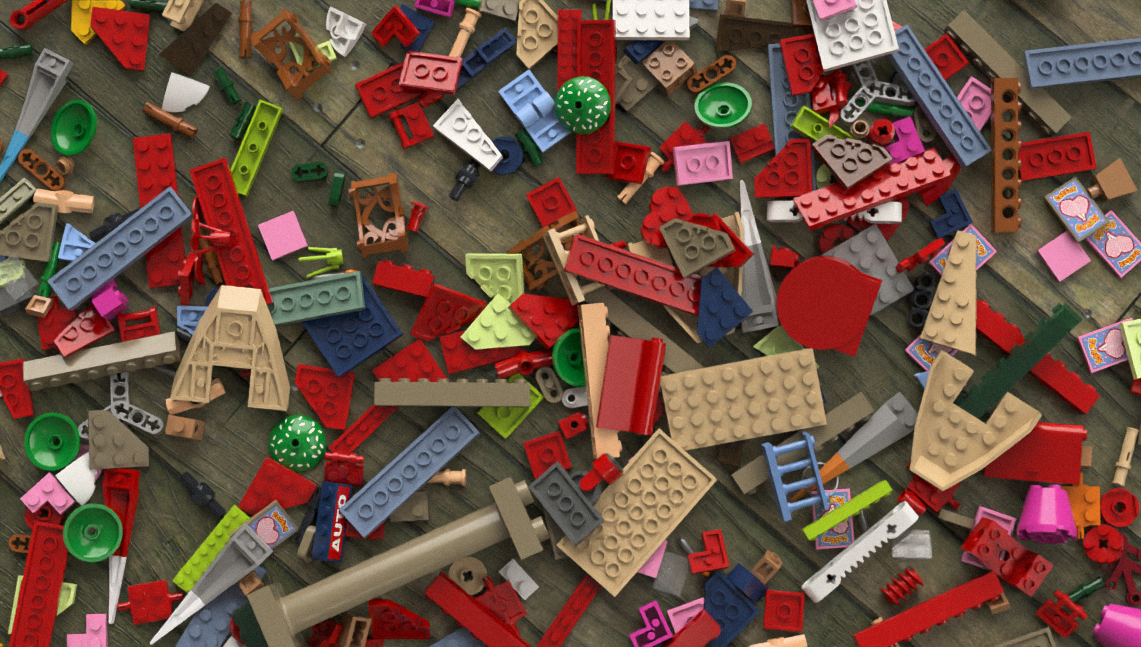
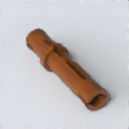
[238,0,253,59]
[143,102,198,139]
[199,229,225,286]

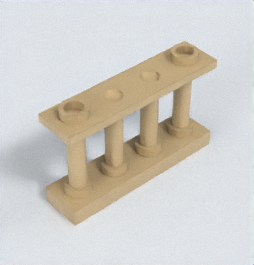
[162,0,204,32]
[542,215,614,306]

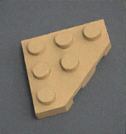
[516,0,557,70]

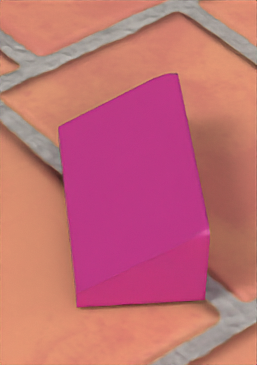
[414,0,455,17]

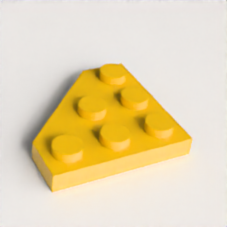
[71,0,127,45]

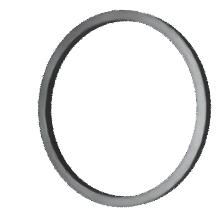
[802,462,839,497]

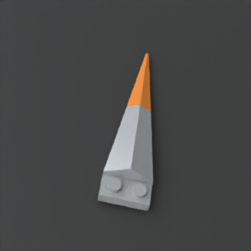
[790,391,918,502]

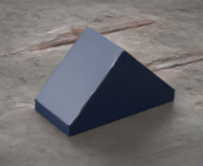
[726,563,768,603]

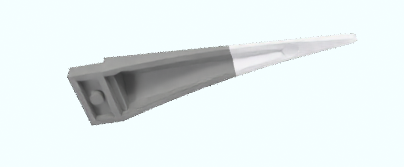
[740,180,781,333]
[150,523,273,644]

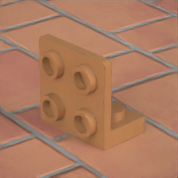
[642,40,697,96]

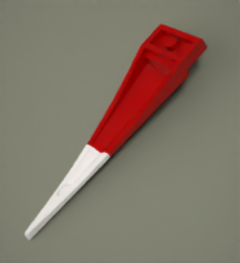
[102,468,140,624]

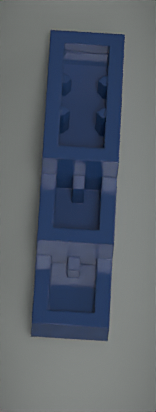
[456,27,517,91]

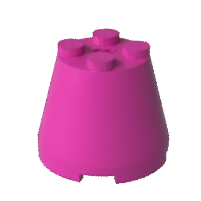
[1017,485,1077,544]
[1093,604,1141,647]

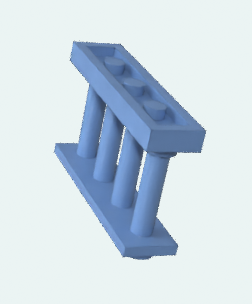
[761,432,830,522]

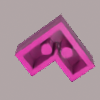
[884,116,925,165]
[91,279,130,320]
[629,600,673,647]

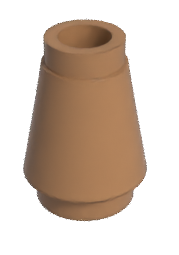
[850,120,870,141]

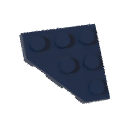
[696,267,753,349]
[704,570,760,647]

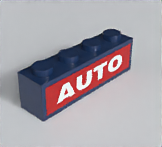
[311,481,352,562]

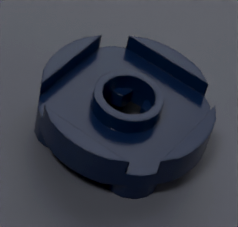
[492,137,523,175]

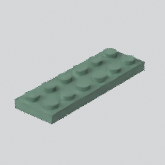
[267,271,365,327]

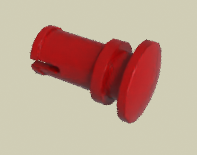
[407,202,430,232]

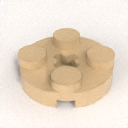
[448,557,487,595]

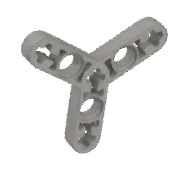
[839,60,917,126]
[78,371,164,440]

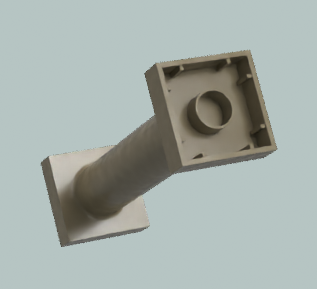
[247,477,551,647]

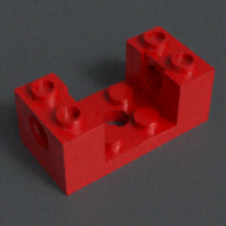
[961,517,1054,597]

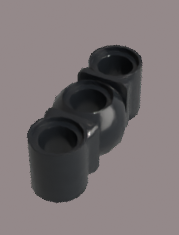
[906,273,935,328]

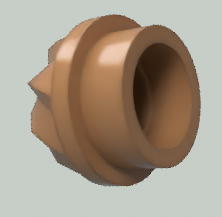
[55,156,75,175]

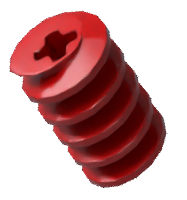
[866,119,895,147]
[880,567,924,606]

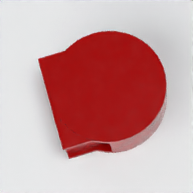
[777,255,883,357]

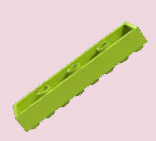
[231,99,283,197]
[789,106,863,143]
[800,480,892,541]
[172,505,251,593]

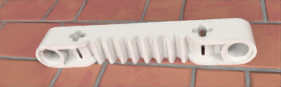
[766,201,902,224]
[801,501,918,603]

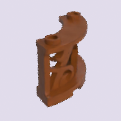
[250,9,333,100]
[348,173,409,258]
[506,211,586,291]

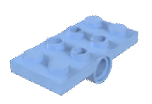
[498,70,572,153]

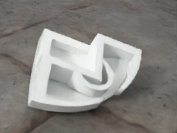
[326,6,367,57]
[162,72,210,113]
[55,452,98,506]

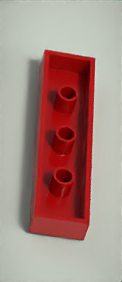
[557,9,582,93]

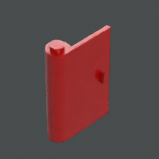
[596,335,666,435]
[985,422,1087,485]

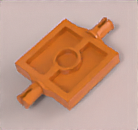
[1061,473,1100,539]

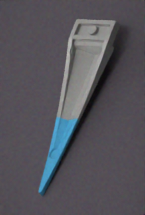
[0,48,74,182]

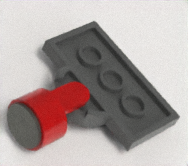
[528,452,624,546]

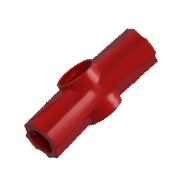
[495,349,553,379]

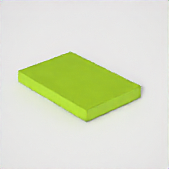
[477,373,544,439]

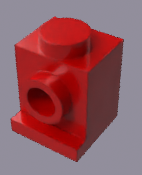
[769,246,799,270]
[558,412,589,440]

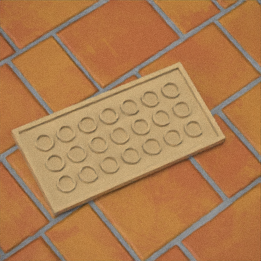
[660,348,827,451]
[557,428,717,597]

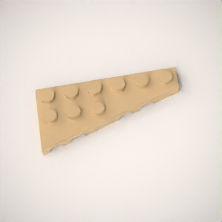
[920,230,977,356]

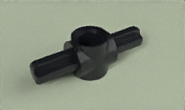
[449,158,481,202]
[89,209,140,242]
[180,472,226,518]

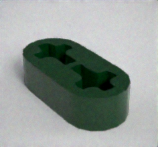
[291,162,328,183]
[328,171,346,208]

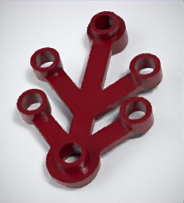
[1099,532,1141,606]

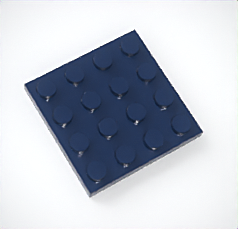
[302,273,403,378]

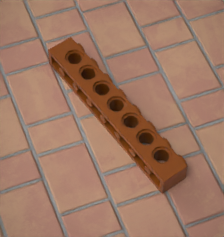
[991,78,1021,232]

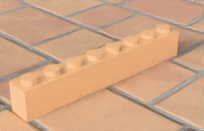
[577,302,622,459]

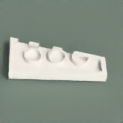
[433,99,503,172]

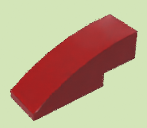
[916,154,961,207]

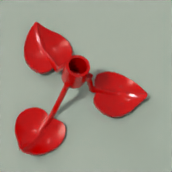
[190,196,232,285]

